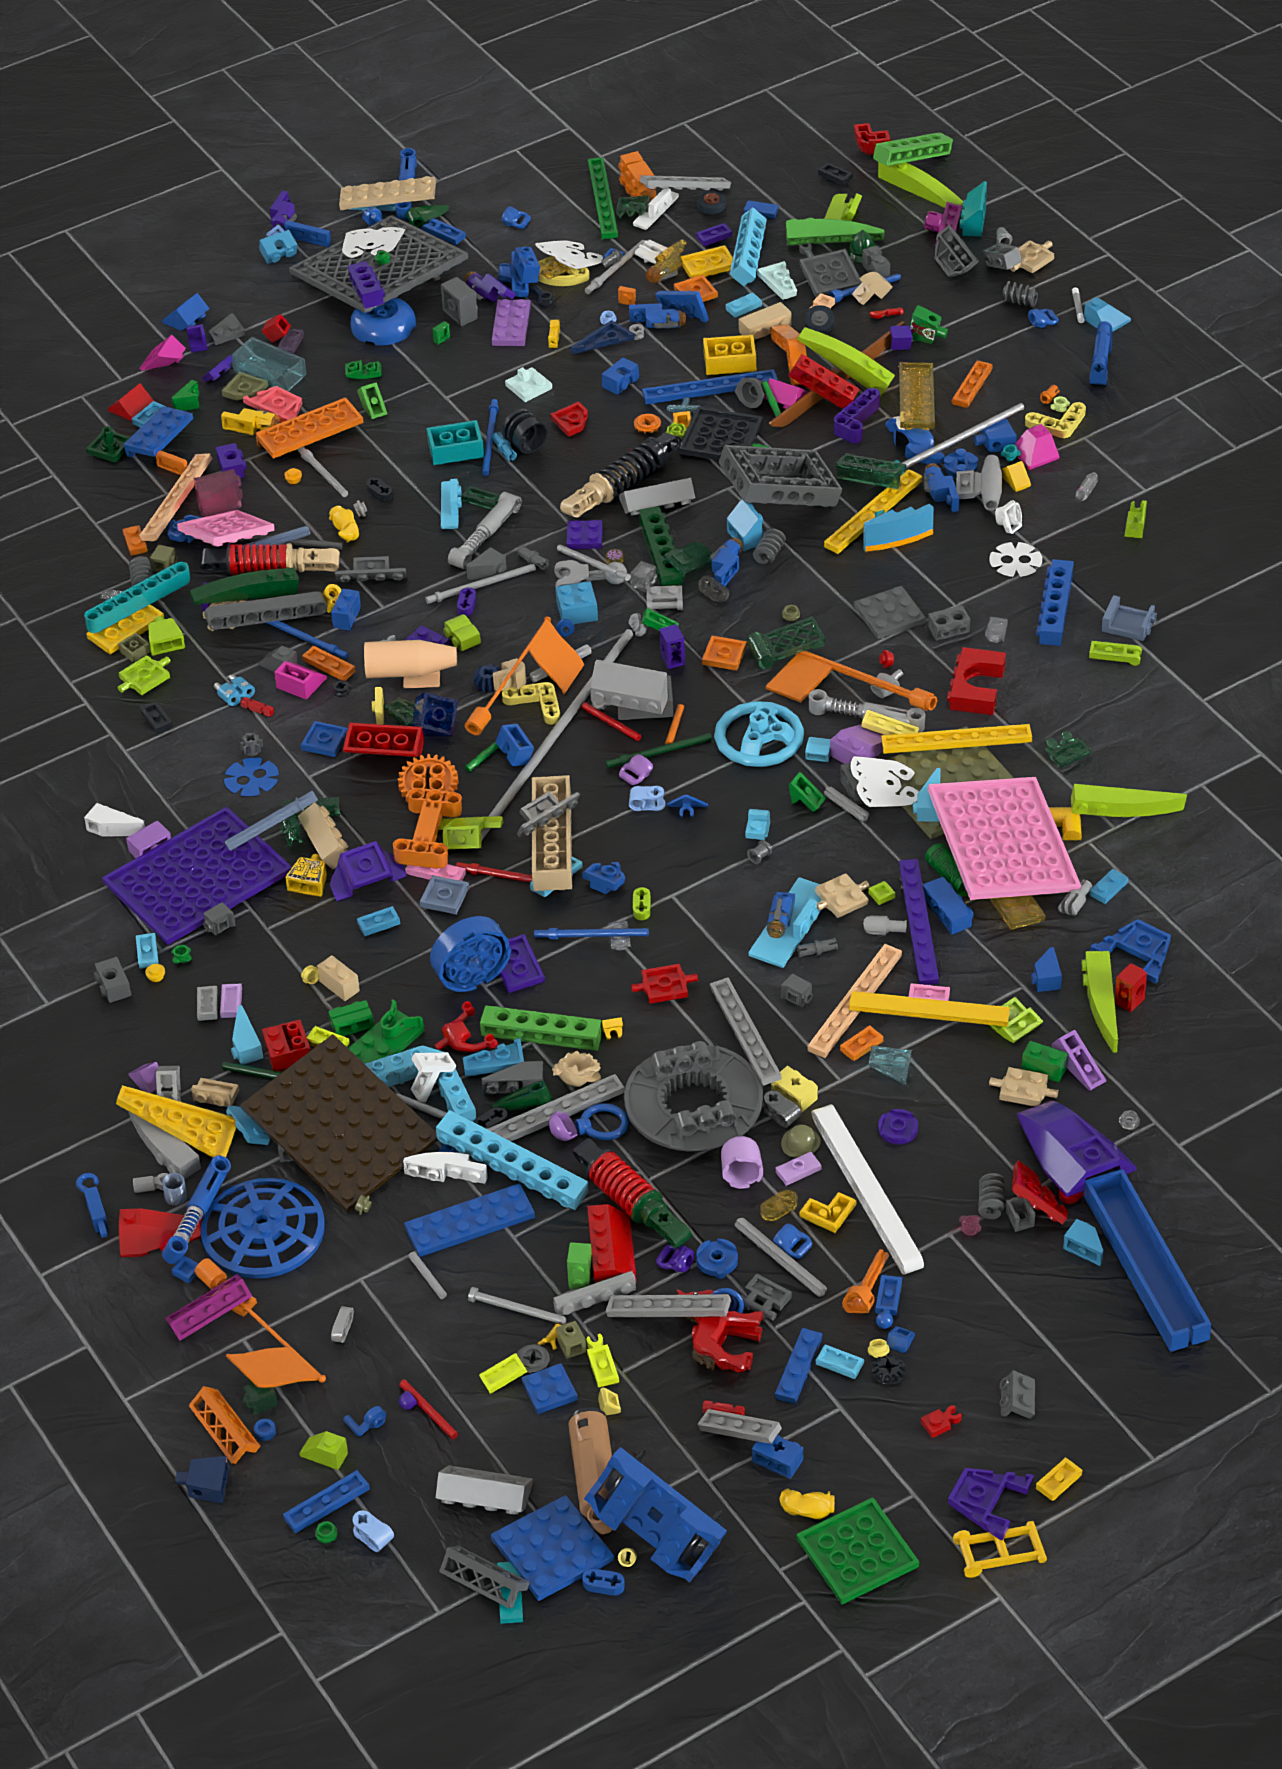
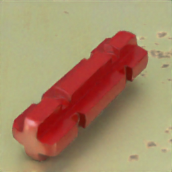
[241,697,274,717]
[702,1400,745,1416]

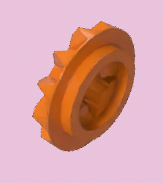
[634,414,661,434]

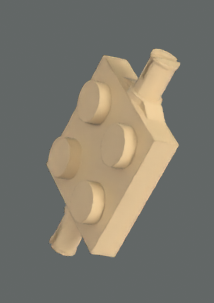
[1010,240,1054,273]
[815,873,869,918]
[989,1067,1059,1106]

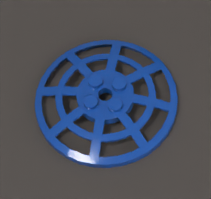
[201,1178,325,1279]

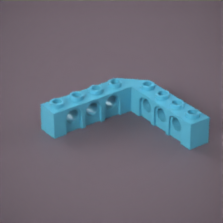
[365,1045,476,1122]

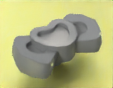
[629,613,647,636]

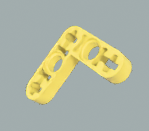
[1025,402,1086,438]
[502,682,560,725]

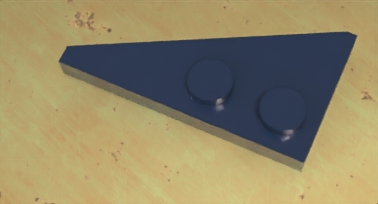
[570,320,634,354]

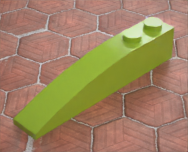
[878,162,963,208]
[797,327,895,396]
[1071,784,1187,817]
[1081,951,1118,1053]

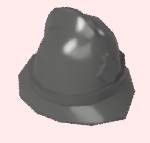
[735,377,765,408]

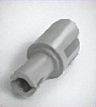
[1058,880,1092,916]
[863,915,907,935]

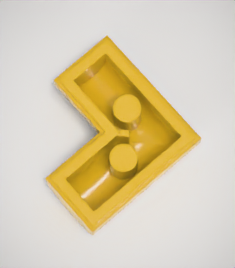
[1049,807,1082,840]
[800,1192,856,1233]

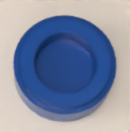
[254,1419,276,1441]

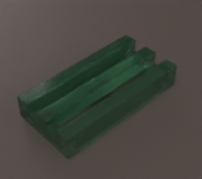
[461,486,500,509]

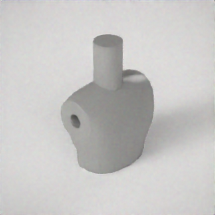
[870,669,903,698]

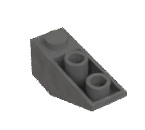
[482,1061,544,1094]

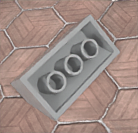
[619,478,695,516]
[590,660,668,714]
[435,1465,533,1514]

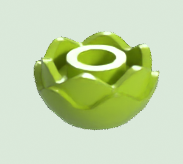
[666,423,687,439]

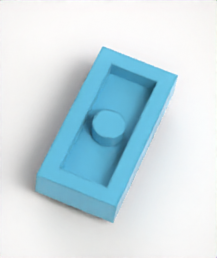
[726,292,762,318]
[136,933,159,969]

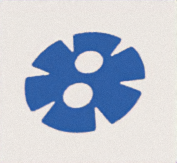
[224,758,279,796]

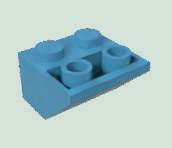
[727,499,764,551]

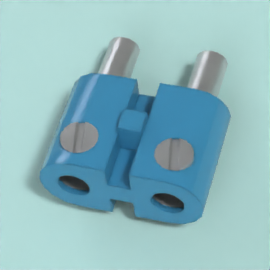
[214,674,255,706]

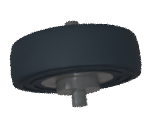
[805,305,835,334]

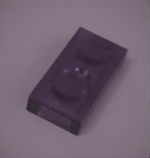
[277,328,304,356]

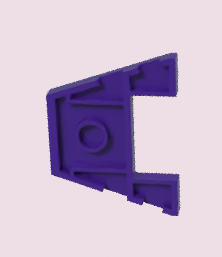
[948,1468,1034,1540]

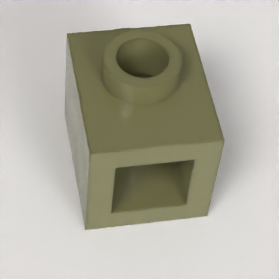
[150,545,177,573]
[556,1321,586,1359]

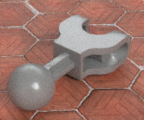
[554,560,627,590]

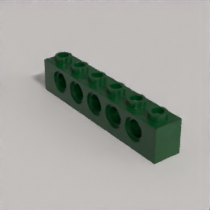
[639,506,685,587]

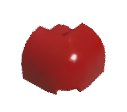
[854,123,891,156]

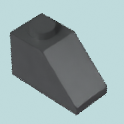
[466,547,507,580]
[259,646,298,672]

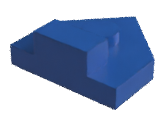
[168,515,202,543]
[582,862,625,894]

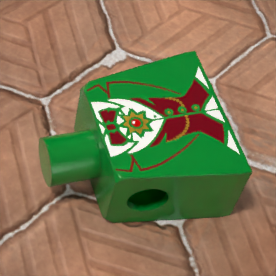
[910,305,948,344]

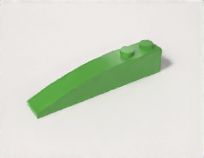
[786,218,884,245]

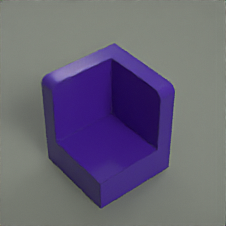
[186,324,208,353]
[890,325,913,350]

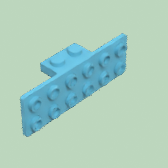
[749,878,822,968]

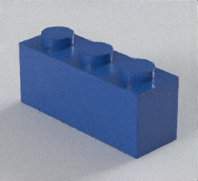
[923,877,973,935]

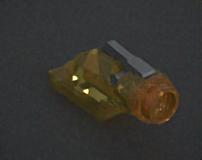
[646,239,687,283]

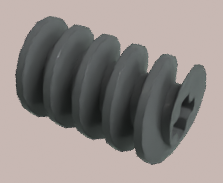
[1001,281,1038,308]
[753,528,786,564]
[129,556,153,586]
[978,1173,1005,1219]

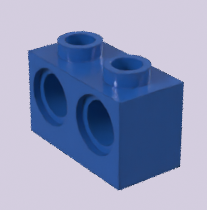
[513,247,540,283]

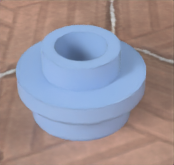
[600,311,617,325]

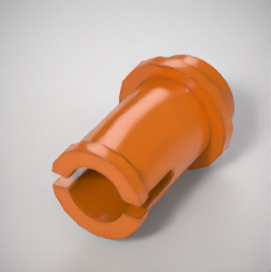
[1040,385,1059,404]

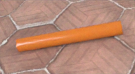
[665,704,684,745]

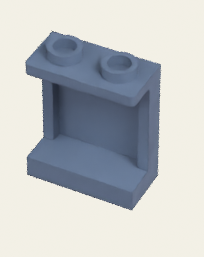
[1102,595,1157,641]

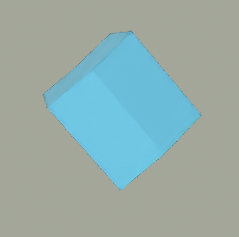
[805,737,831,762]

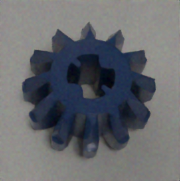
[473,664,501,693]

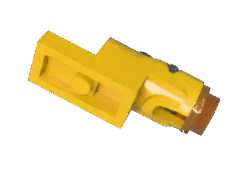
[221,408,283,435]

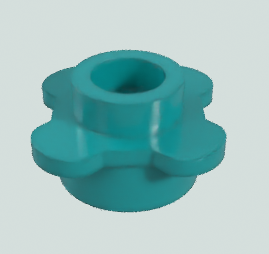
[1001,444,1021,461]

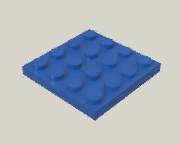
[491,1495,614,1601]

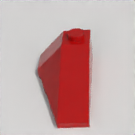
[119,1208,203,1257]

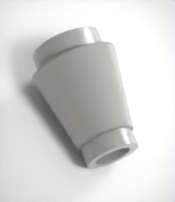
[996,227,1012,245]

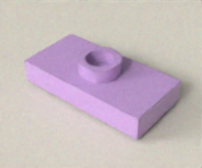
[776,1152,822,1186]

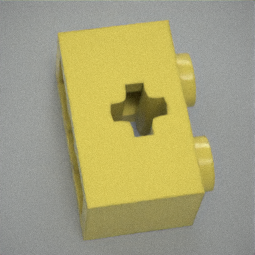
[771,1066,818,1113]

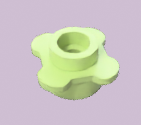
[1051,396,1070,412]

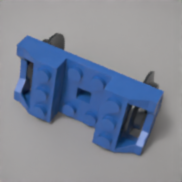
[584,1447,727,1583]

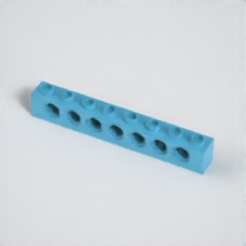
[436,1110,588,1210]

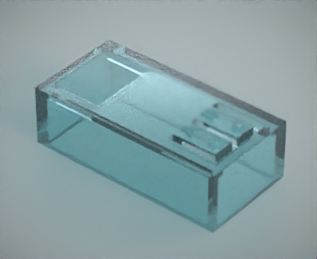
[232,337,307,391]

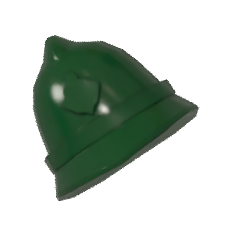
[848,230,876,264]

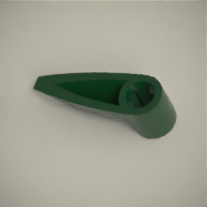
[405,205,449,228]
[492,1081,553,1111]

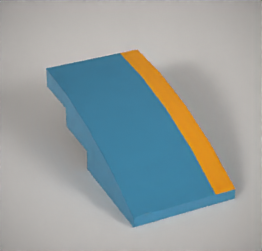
[863,504,933,552]

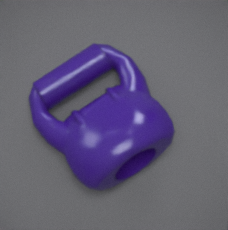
[656,1245,695,1272]

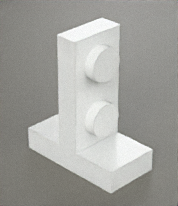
[411,1052,456,1102]

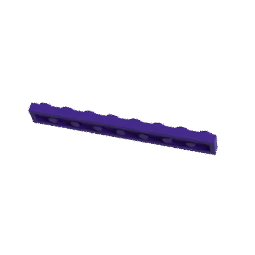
[899,859,939,985]

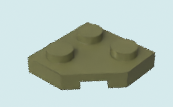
[222,372,268,401]

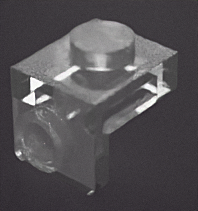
[985,617,1008,643]
[608,921,631,950]

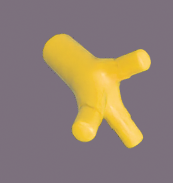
[537,1324,561,1350]

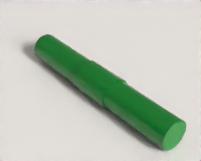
[761,381,781,417]
[465,741,499,772]

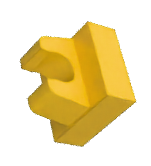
[602,1017,623,1040]

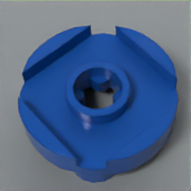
[944,448,978,478]
[697,1239,738,1279]

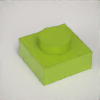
[869,881,895,905]

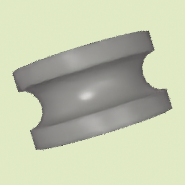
[629,324,644,340]

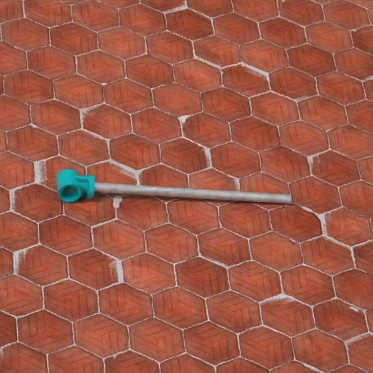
[874,403,1024,487]

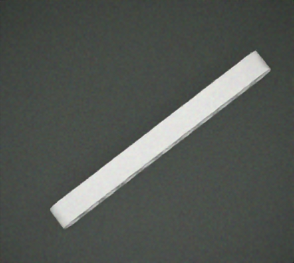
[812,1104,924,1275]

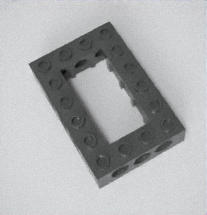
[718,445,842,507]

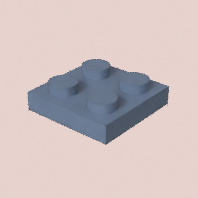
[420,875,469,914]

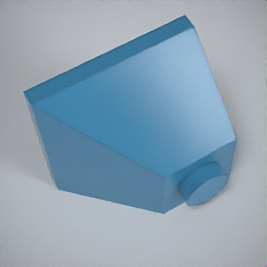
[1084,297,1131,332]

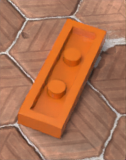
[302,646,356,681]

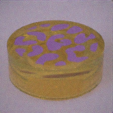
[606,549,624,564]

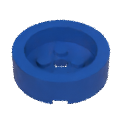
[430,916,511,992]

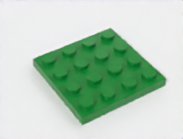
[796,1497,919,1605]

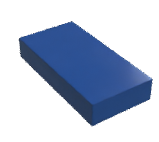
[744,201,779,219]

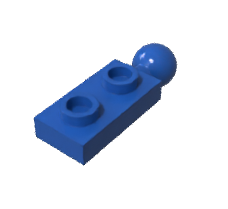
[875,1275,902,1329]

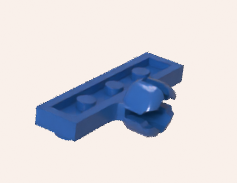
[498,251,529,298]

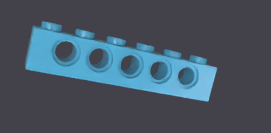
[730,207,767,286]

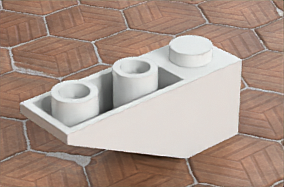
[84,803,145,836]

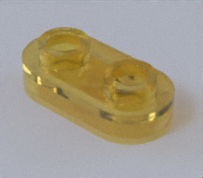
[541,259,569,279]
[761,1190,798,1221]

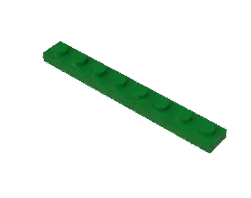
[588,157,618,239]

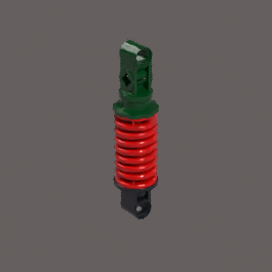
[572,1138,693,1249]

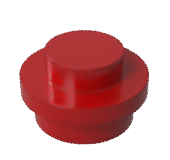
[879,650,894,668]

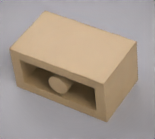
[317,955,360,1001]

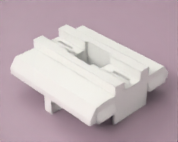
[634,240,672,264]

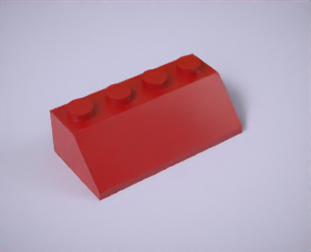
[343,723,424,757]
[587,1204,637,1283]

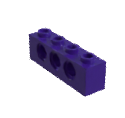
[347,261,385,309]

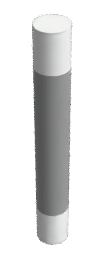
[1072,288,1085,323]

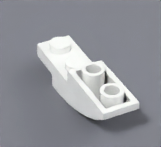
[403,1152,488,1184]

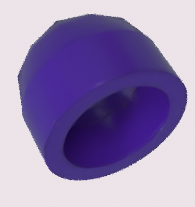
[398,1390,418,1410]

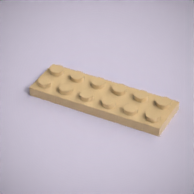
[339,176,436,210]

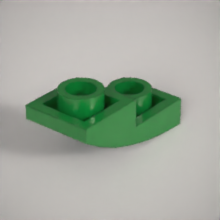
[345,360,381,379]

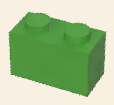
[567,1242,593,1290]

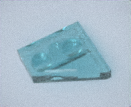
[869,1046,912,1084]

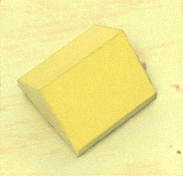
[598,1387,621,1416]

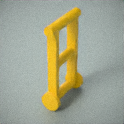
[953,1521,1047,1578]

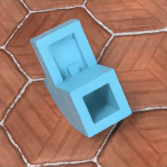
[745,809,770,840]

